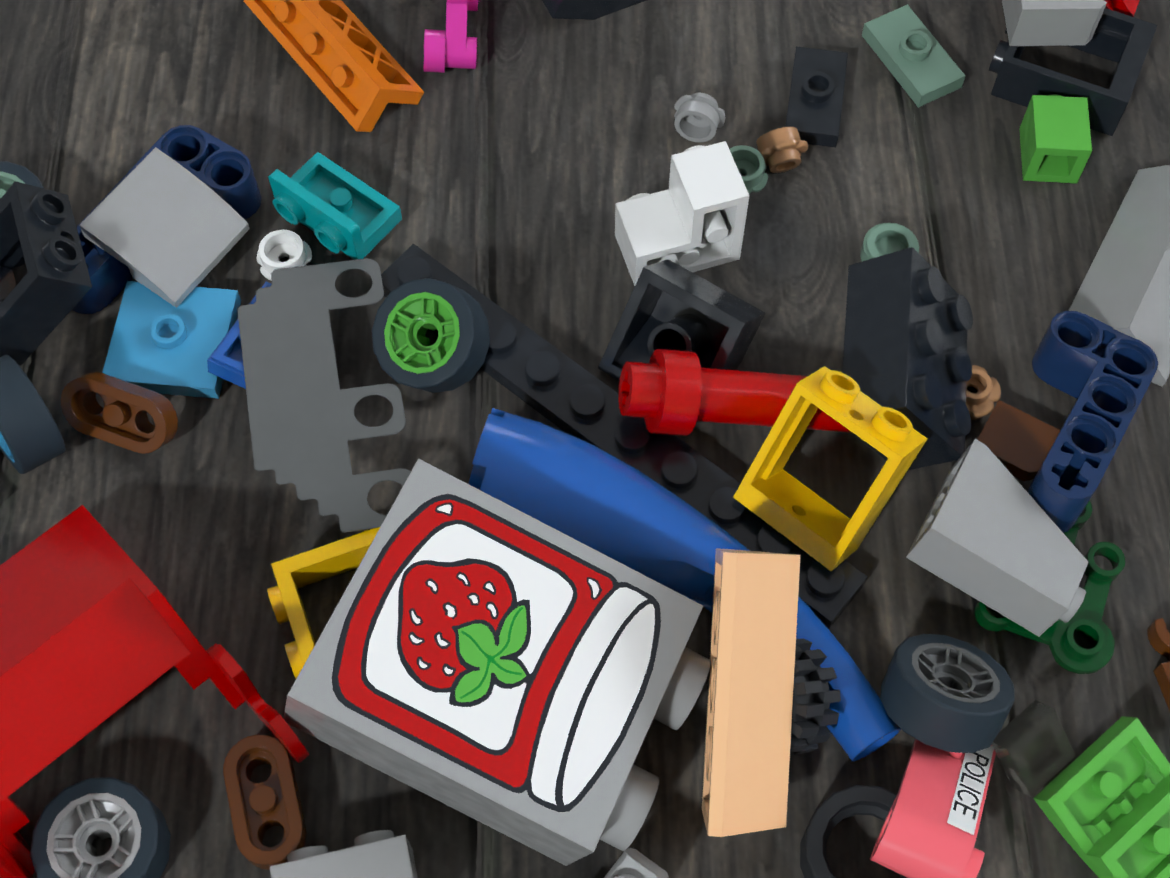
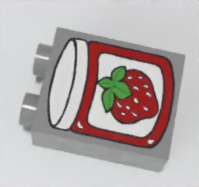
[284,458,711,866]

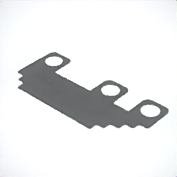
[237,258,411,533]

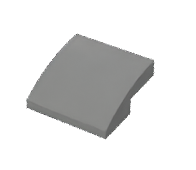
[79,147,250,308]

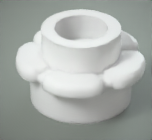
[256,229,312,281]

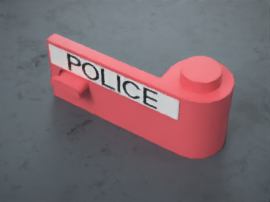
[870,739,997,878]

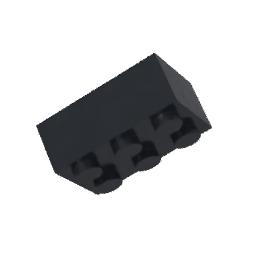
[842,247,973,470]

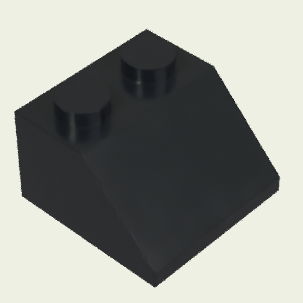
[598,259,765,424]

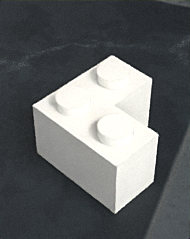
[615,141,750,286]

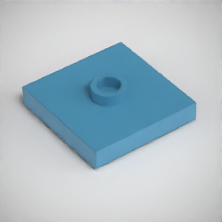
[102,281,242,399]

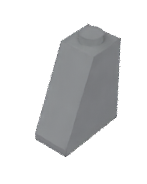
[906,439,1088,637]

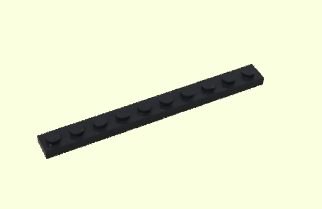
[381,244,868,629]

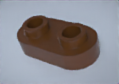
[61,372,178,454]
[223,735,307,870]

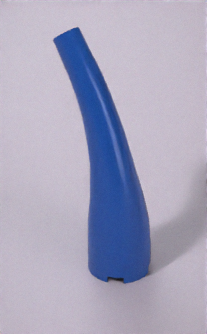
[468,408,901,762]

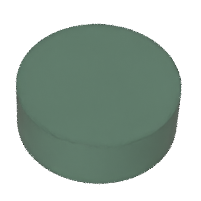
[860,223,919,261]

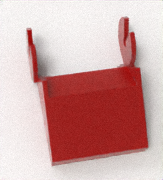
[0,505,309,878]

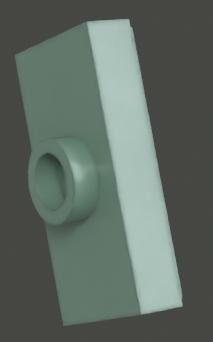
[862,4,966,108]

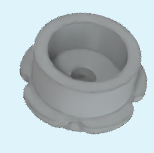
[674,93,726,143]

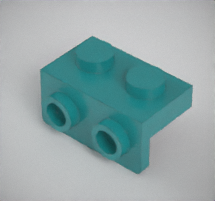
[268,152,402,260]

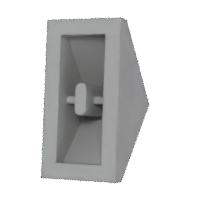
[1002,0,1107,46]

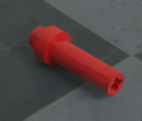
[618,349,852,436]

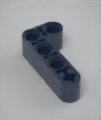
[72,125,261,314]
[1027,311,1159,533]

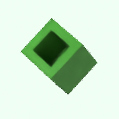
[1019,95,1092,183]

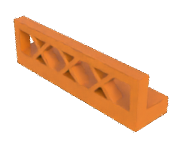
[244,0,424,132]

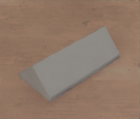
[1068,165,1170,387]

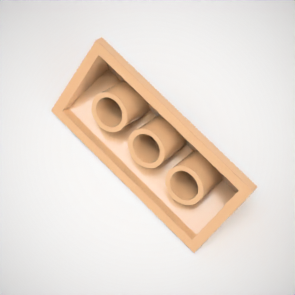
[702,548,800,837]

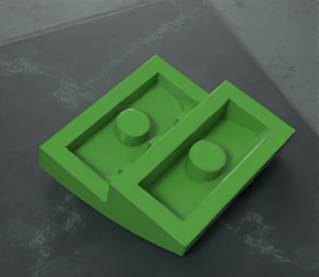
[1033,716,1170,878]

